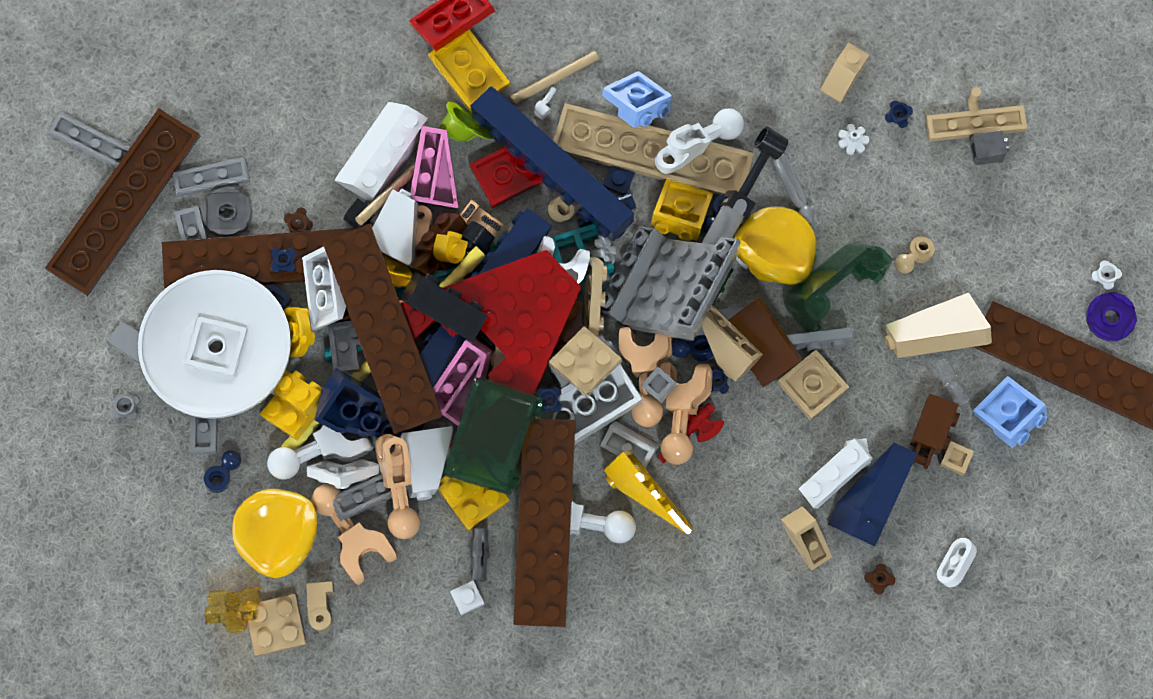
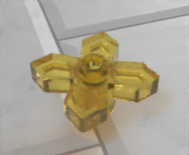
[204,587,261,633]

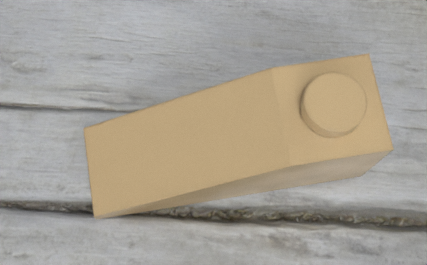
[702,305,763,382]

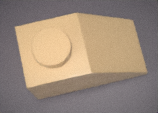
[820,42,869,103]
[781,506,833,571]

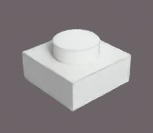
[450,580,485,616]

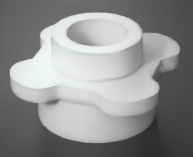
[1092,260,1122,290]

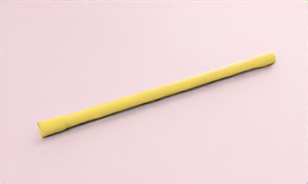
[281,246,486,450]

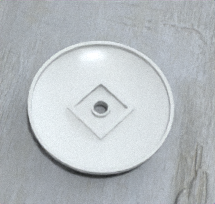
[138,270,291,419]

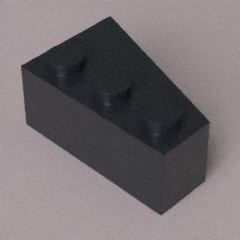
[399,273,488,342]

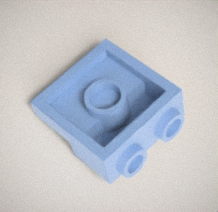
[602,71,672,128]
[973,376,1047,448]

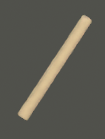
[510,51,599,105]
[355,161,416,225]

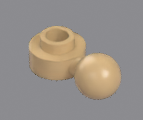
[548,197,574,222]
[895,237,935,274]

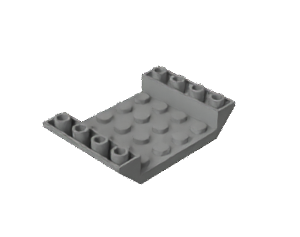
[600,226,741,341]

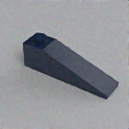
[314,368,426,437]
[828,443,917,546]

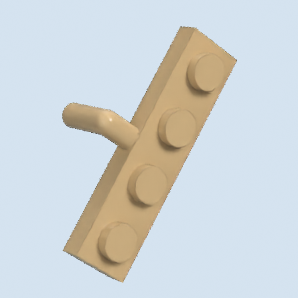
[925,87,1027,142]

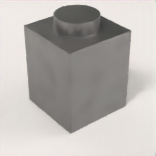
[970,130,1009,165]

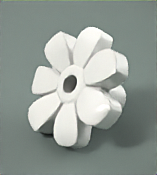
[838,124,869,155]
[590,235,616,263]

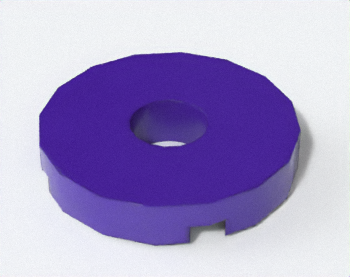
[1086,292,1137,341]

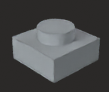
[641,367,678,403]

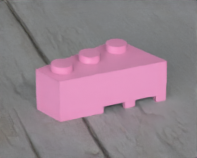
[410,126,459,208]
[433,338,493,431]

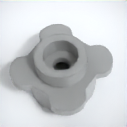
[112,394,139,420]

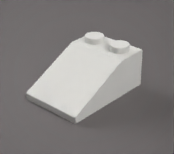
[302,247,346,331]

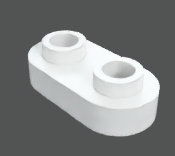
[937,538,977,587]

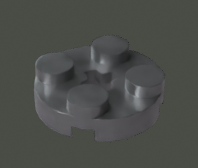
[201,187,252,237]

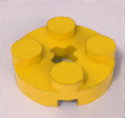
[284,307,315,358]

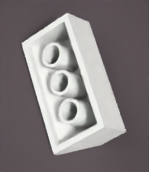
[334,102,429,203]
[528,364,643,444]

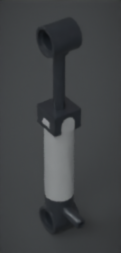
[702,126,789,245]

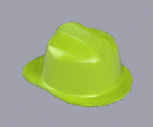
[440,102,493,142]

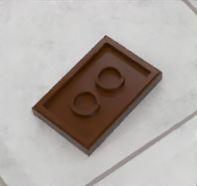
[728,297,803,387]

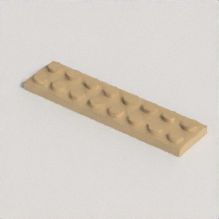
[553,103,754,195]

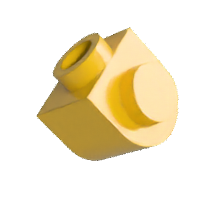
[433,231,468,264]

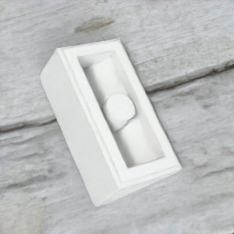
[600,421,659,468]

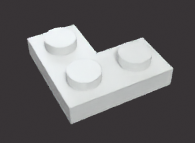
[307,459,380,489]

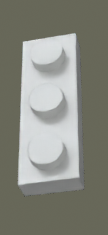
[799,439,873,509]

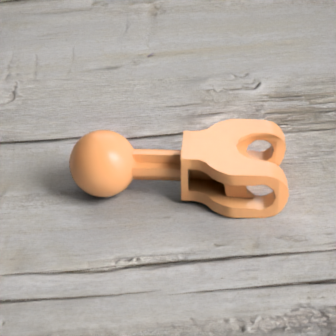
[619,327,672,427]
[659,362,712,465]
[375,434,420,539]
[311,484,397,586]

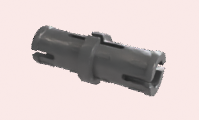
[469,528,490,581]

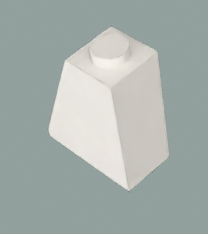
[372,189,418,268]
[399,426,453,501]

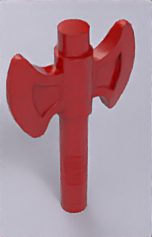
[657,402,724,464]

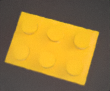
[428,29,510,113]

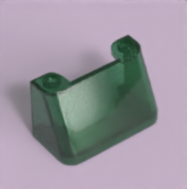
[784,243,893,333]
[444,377,544,495]

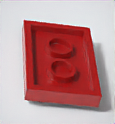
[409,0,495,52]
[469,146,543,209]

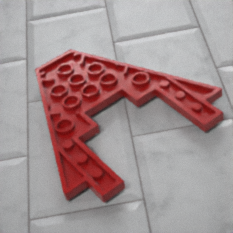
[363,250,582,465]

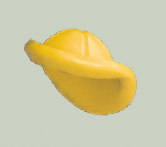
[733,206,817,285]
[232,489,318,578]

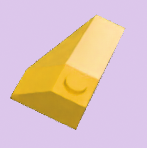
[604,450,695,535]

